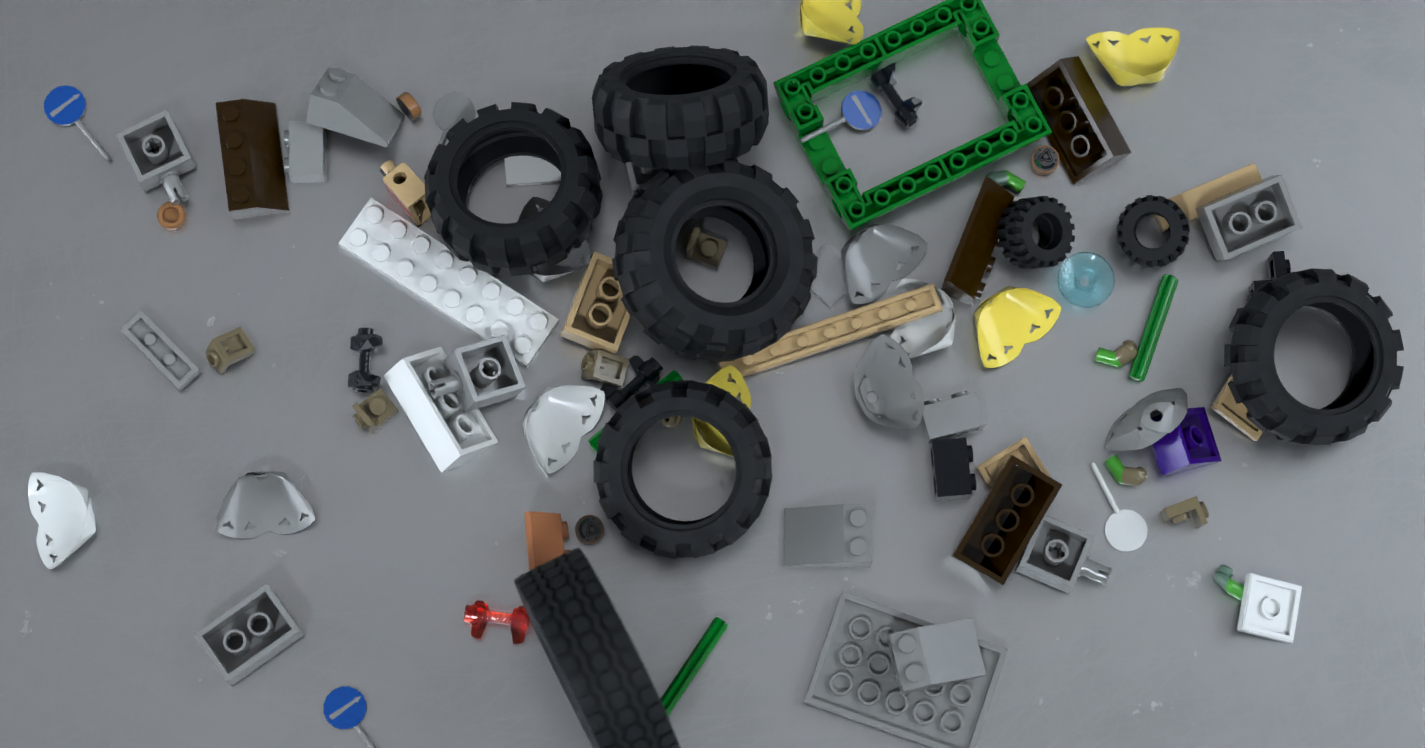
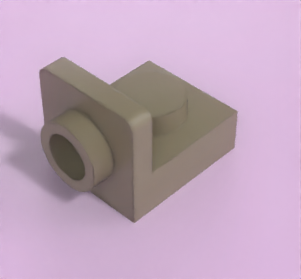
[682,226,728,270]
[206,326,255,374]
[581,349,629,387]
[352,388,399,433]
[1160,496,1209,528]

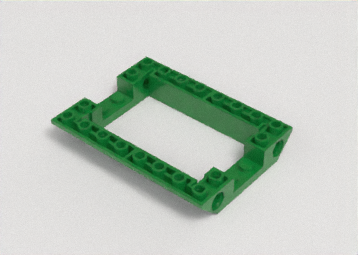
[773,0,1052,231]

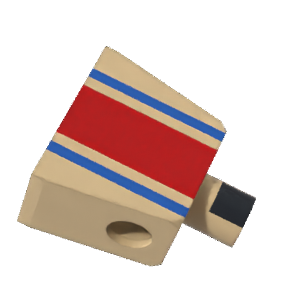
[379,160,431,228]

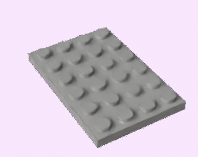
[804,592,1008,748]

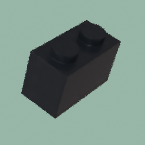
[930,437,976,502]

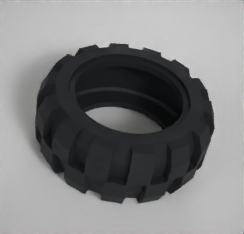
[592,45,769,170]
[424,102,603,276]
[1224,268,1404,446]
[593,380,773,559]

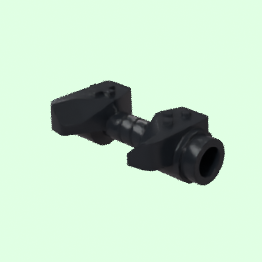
[869,63,922,128]
[348,328,383,393]
[600,356,663,411]

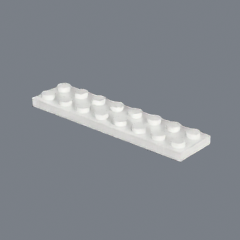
[339,198,559,368]

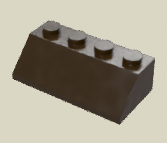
[1027,56,1132,185]
[215,99,290,220]
[941,177,1015,305]
[952,455,1062,585]

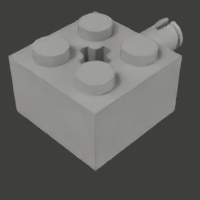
[116,109,196,205]
[428,334,526,413]
[1016,515,1112,594]

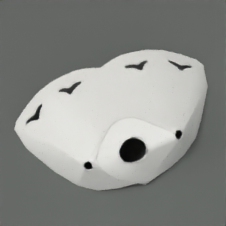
[891,278,956,359]
[522,385,605,474]
[28,472,96,570]

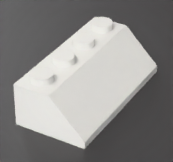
[384,347,499,473]

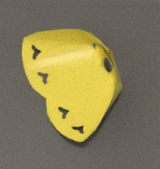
[800,0,864,45]
[1085,27,1180,86]
[974,286,1061,368]
[691,365,751,457]

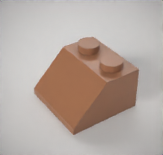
[524,511,570,571]

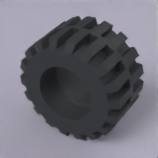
[1116,195,1190,268]
[997,196,1075,269]

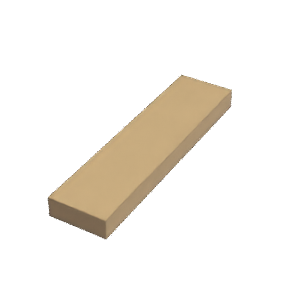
[1154,163,1262,233]

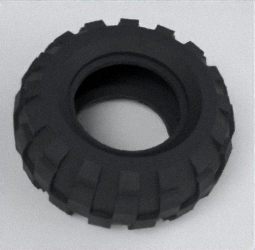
[612,157,818,363]

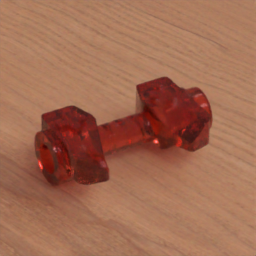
[464,600,530,644]

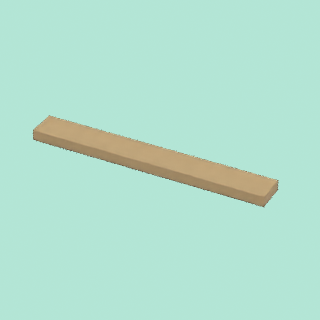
[719,283,943,382]

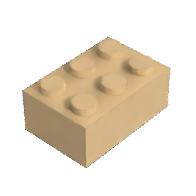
[559,251,631,354]

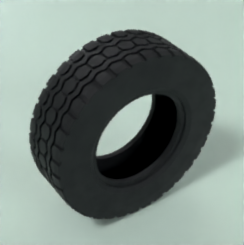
[514,548,680,748]

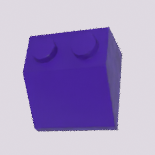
[1151,407,1222,475]

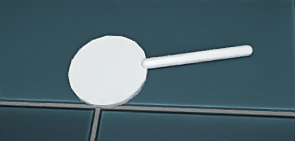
[1090,462,1148,552]

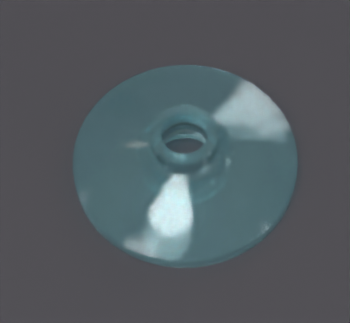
[1057,252,1115,308]

